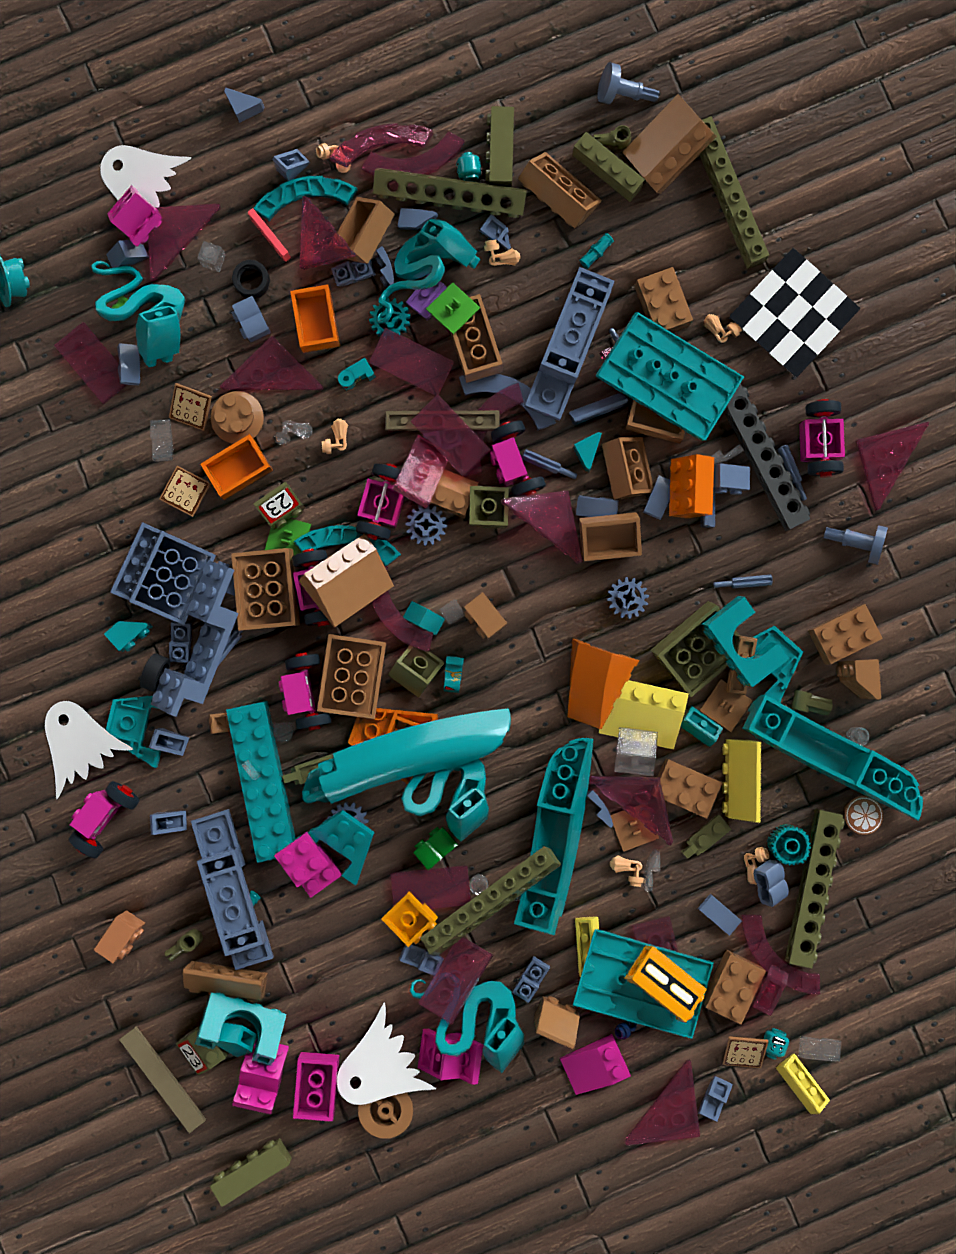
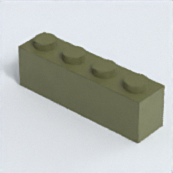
[486,106,514,187]
[572,132,645,202]
[210,1138,292,1207]

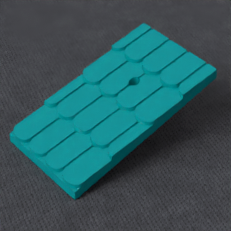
[596,312,744,441]
[573,929,714,1039]

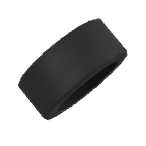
[232,260,270,299]
[140,653,170,692]

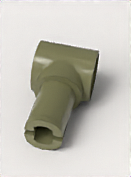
[594,125,632,149]
[165,929,203,962]

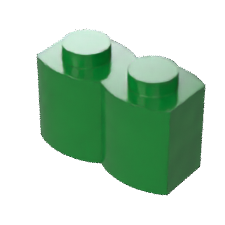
[413,826,458,870]

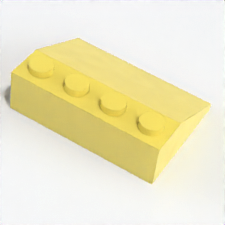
[599,681,689,750]
[722,739,761,822]

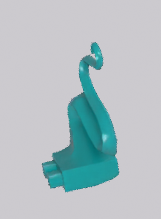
[377,219,480,324]
[91,261,185,367]
[401,759,489,841]
[410,972,524,1073]

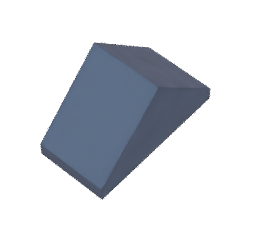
[225,88,264,123]
[272,149,310,181]
[106,240,149,268]
[149,728,189,756]
[150,811,187,835]

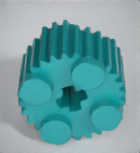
[767,824,811,866]

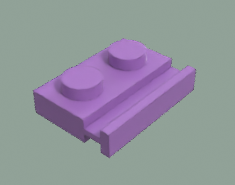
[406,273,447,321]

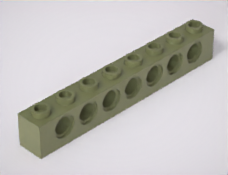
[699,116,769,269]
[373,168,527,218]
[785,808,844,969]
[421,846,561,956]

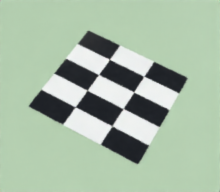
[729,248,860,377]

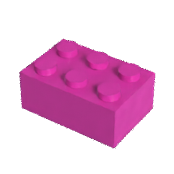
[293,1052,340,1121]

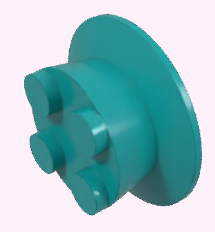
[0,256,30,307]

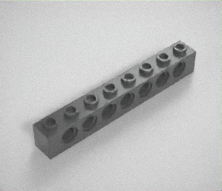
[724,383,810,532]

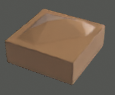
[208,713,230,734]

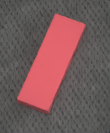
[248,208,291,262]

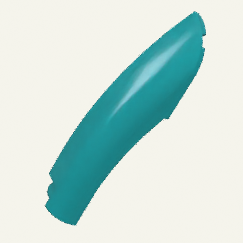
[742,695,923,821]
[318,708,511,804]
[514,738,593,935]

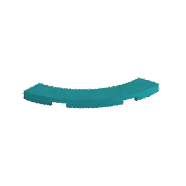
[253,176,358,222]
[294,525,401,567]

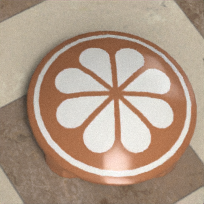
[844,796,883,835]

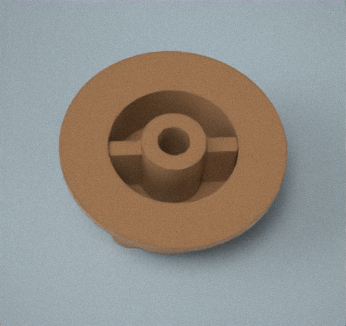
[211,391,264,444]
[358,1092,413,1139]

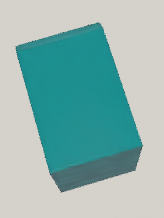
[573,432,602,472]
[403,601,445,635]

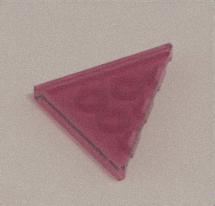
[300,196,356,270]
[148,204,221,282]
[220,336,324,390]
[856,422,929,511]
[500,491,582,564]
[589,776,673,845]
[625,1059,700,1145]

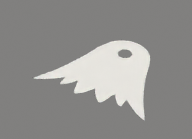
[101,145,191,207]
[45,701,133,799]
[337,1002,436,1105]

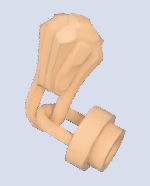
[316,143,351,173]
[484,240,521,266]
[704,314,742,343]
[322,419,348,454]
[744,847,769,885]
[610,855,644,887]

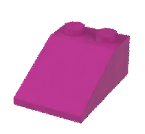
[560,1034,631,1095]

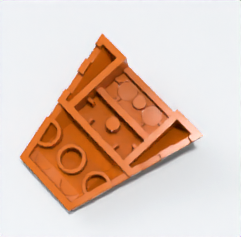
[568,639,640,729]
[348,708,438,784]

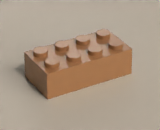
[450,294,503,383]

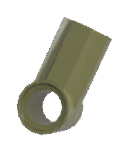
[791,690,833,716]

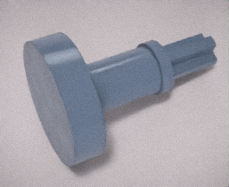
[598,62,659,104]
[824,525,888,565]

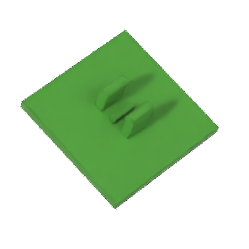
[426,283,480,335]
[265,519,311,555]

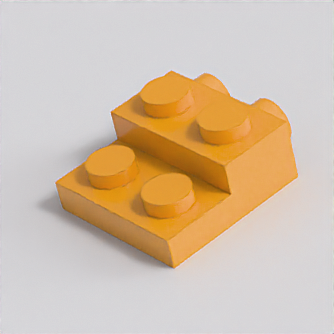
[381,891,438,947]

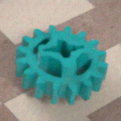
[369,298,411,340]

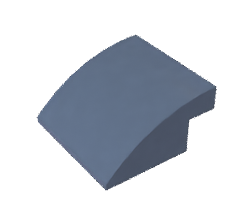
[110,522,216,625]

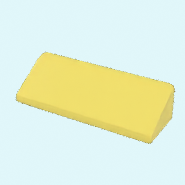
[575,917,599,977]
[776,1053,830,1114]

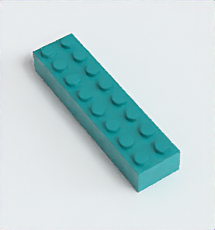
[226,701,296,863]

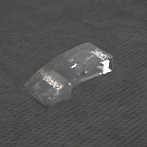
[150,419,173,462]
[711,445,744,465]
[643,849,660,891]
[798,1036,841,1062]

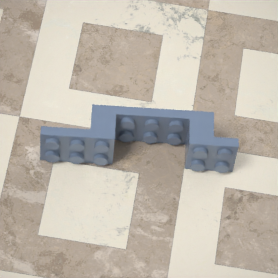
[524,267,615,421]
[151,560,239,717]
[191,809,274,970]

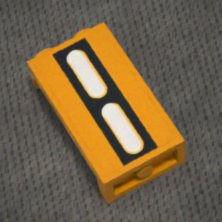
[625,946,707,1023]

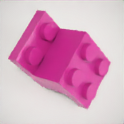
[107,185,162,247]
[274,832,342,898]
[418,1029,483,1085]
[233,1039,289,1115]

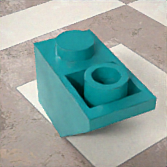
[104,621,153,652]
[217,1023,257,1057]

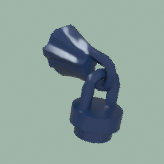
[615,1021,637,1040]

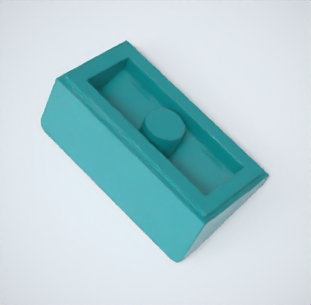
[681,706,723,747]

